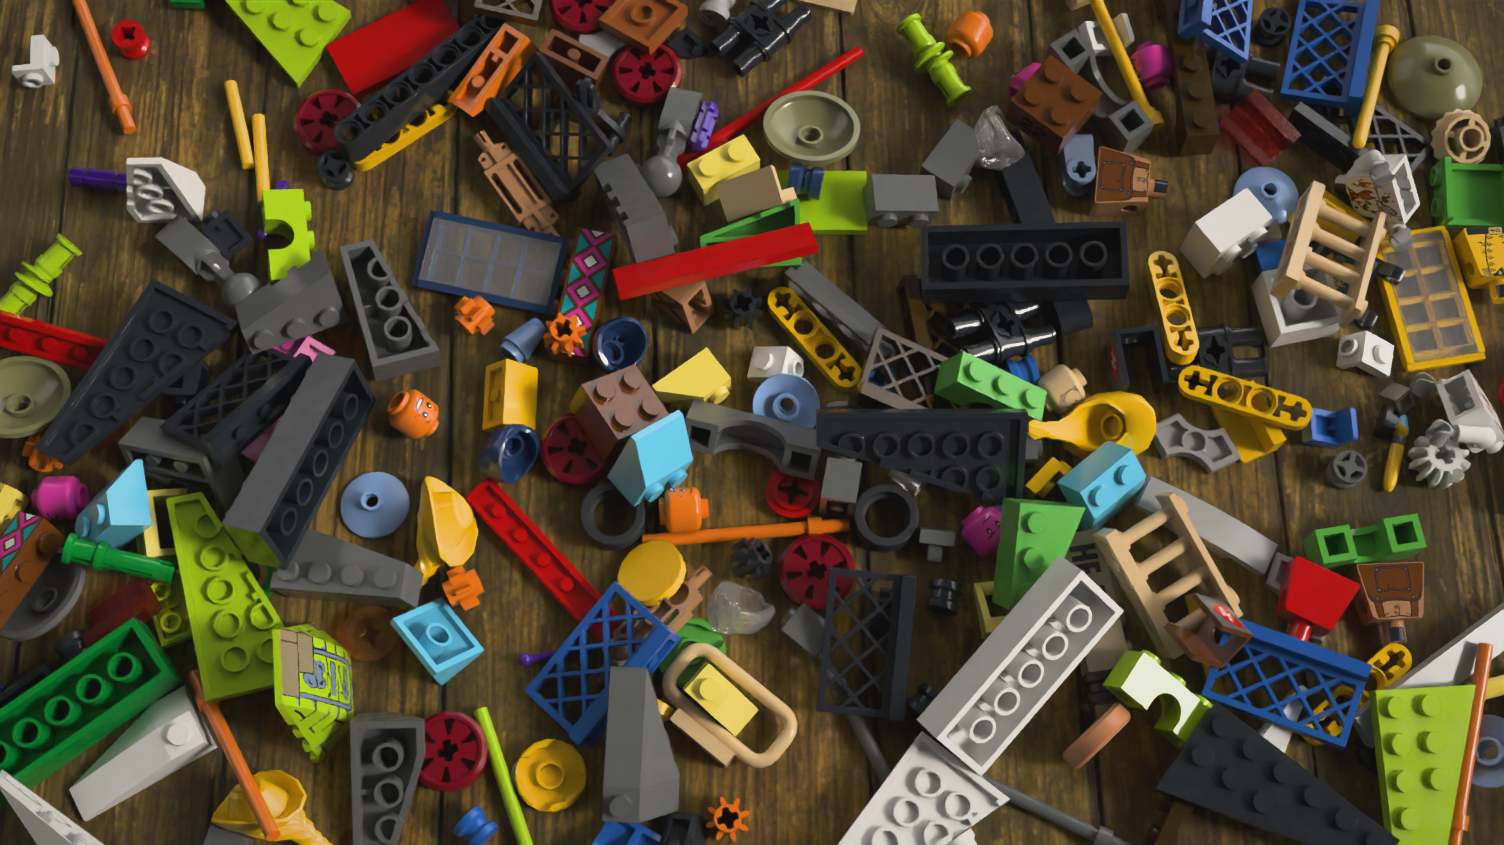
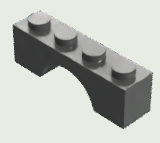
[1045,28,1154,154]
[685,399,823,480]

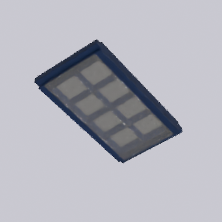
[411,210,570,316]

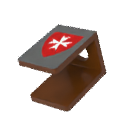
[1164,593,1254,668]

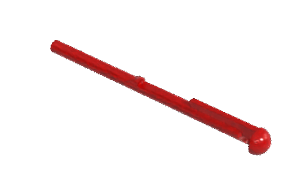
[676,45,864,173]

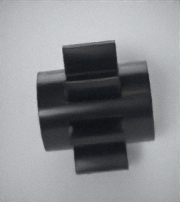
[723,288,763,330]
[729,537,772,582]

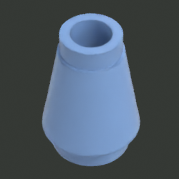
[498,318,547,363]

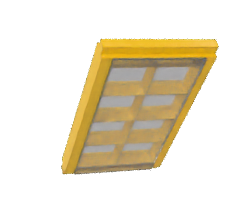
[1376,225,1486,373]

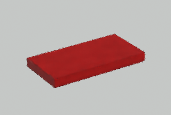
[326,0,460,99]

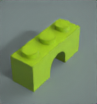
[261,189,315,286]
[1103,650,1211,749]

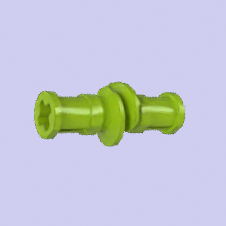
[895,13,972,107]
[0,233,82,315]

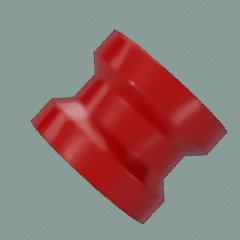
[111,20,151,60]

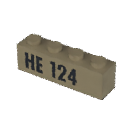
[1064,529,1133,677]

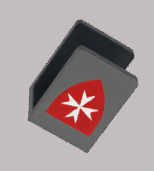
[1105,325,1169,395]

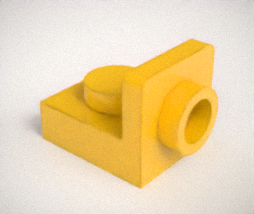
[1023,457,1072,500]

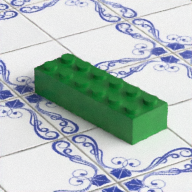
[0,617,184,811]

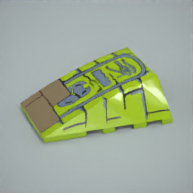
[272,623,354,763]

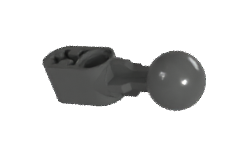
[640,87,703,197]
[154,214,264,314]

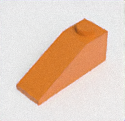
[448,23,539,117]

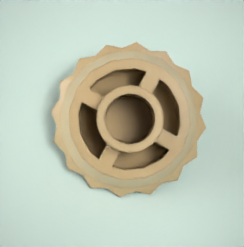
[1430,108,1491,164]

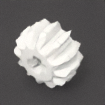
[1407,434,1471,489]

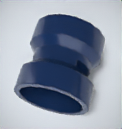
[787,163,825,200]

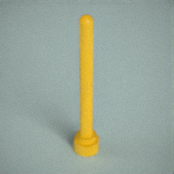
[1089,0,1165,132]
[1352,25,1400,149]

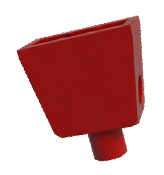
[1275,555,1360,642]

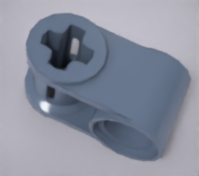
[1056,134,1096,198]

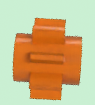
[454,295,495,336]
[543,312,586,357]
[22,430,63,472]
[442,565,485,611]
[706,797,750,843]

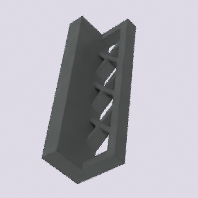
[784,261,897,362]

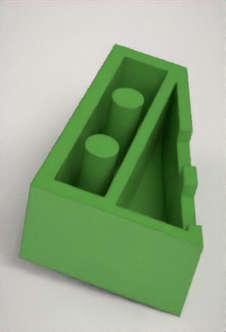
[700,198,802,268]
[992,498,1085,610]

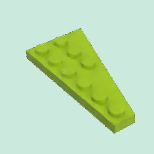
[224,0,352,89]
[166,491,285,704]
[1368,685,1476,845]

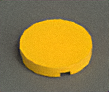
[618,540,686,606]
[514,739,587,813]

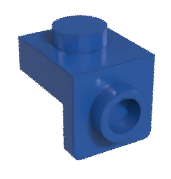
[1300,407,1358,449]

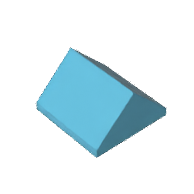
[390,597,484,686]

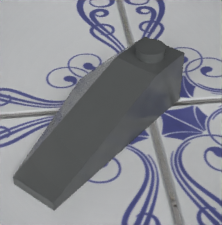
[602,666,680,823]
[350,712,425,845]

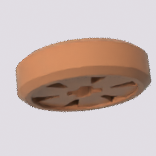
[1063,703,1131,769]

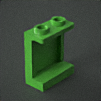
[1429,156,1504,229]

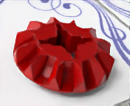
[766,469,821,519]

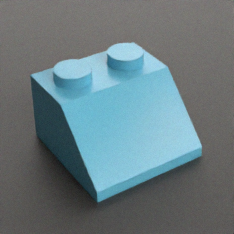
[607,410,693,507]
[1057,440,1146,531]
[75,459,152,549]

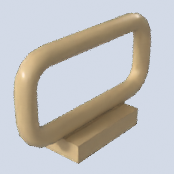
[662,642,798,768]

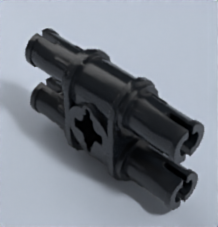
[709,0,812,78]
[1173,42,1281,108]
[944,301,1056,364]
[1159,323,1268,387]

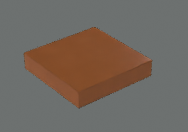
[599,0,688,55]

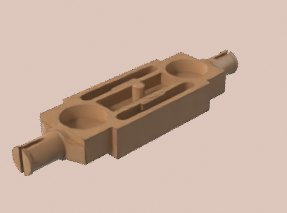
[474,131,559,236]
[592,564,713,686]

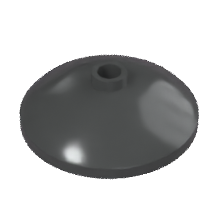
[0,547,86,641]

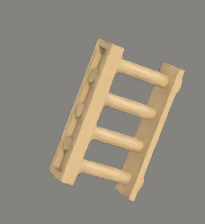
[1270,180,1387,329]
[1092,492,1243,659]

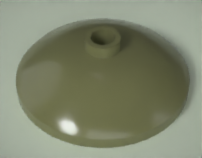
[1385,35,1483,122]
[763,90,860,166]
[0,356,72,438]

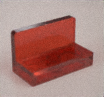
[1219,89,1302,167]
[82,577,163,648]

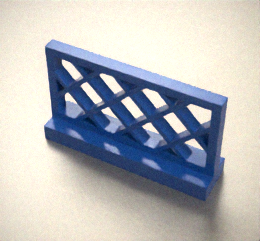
[1177,0,1253,64]
[1279,0,1380,118]
[525,581,682,748]
[1201,618,1372,750]

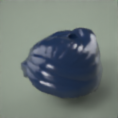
[591,317,648,374]
[477,423,540,484]

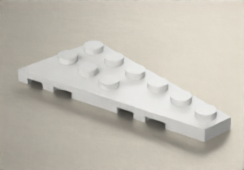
[838,731,1010,845]

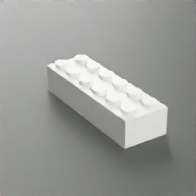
[917,555,1124,776]

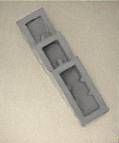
[1134,476,1278,575]

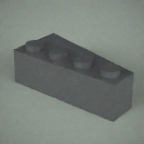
[593,153,678,264]
[339,239,441,382]
[270,528,423,608]

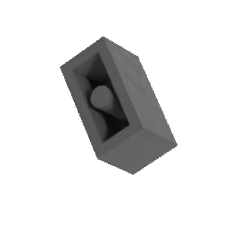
[919,119,990,201]
[863,174,939,228]
[818,455,862,521]

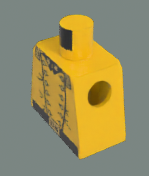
[1452,226,1504,304]

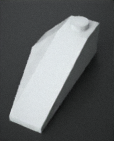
[126,157,205,223]
[69,685,217,822]
[0,769,105,845]

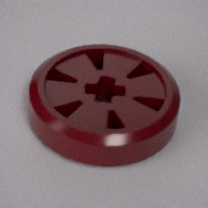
[549,0,617,37]
[612,43,682,109]
[294,89,361,157]
[540,412,616,487]
[778,534,855,611]
[418,711,489,793]

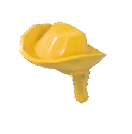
[1027,391,1156,460]
[400,476,478,610]
[211,770,333,845]

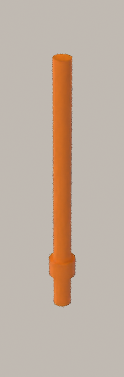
[72,0,136,134]
[642,517,850,546]
[1448,642,1494,845]
[188,670,281,841]

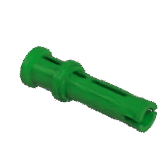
[61,533,178,585]

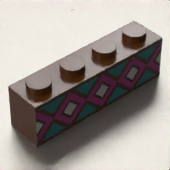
[545,228,619,369]
[0,511,66,631]

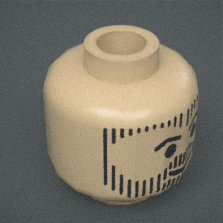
[1037,364,1087,414]

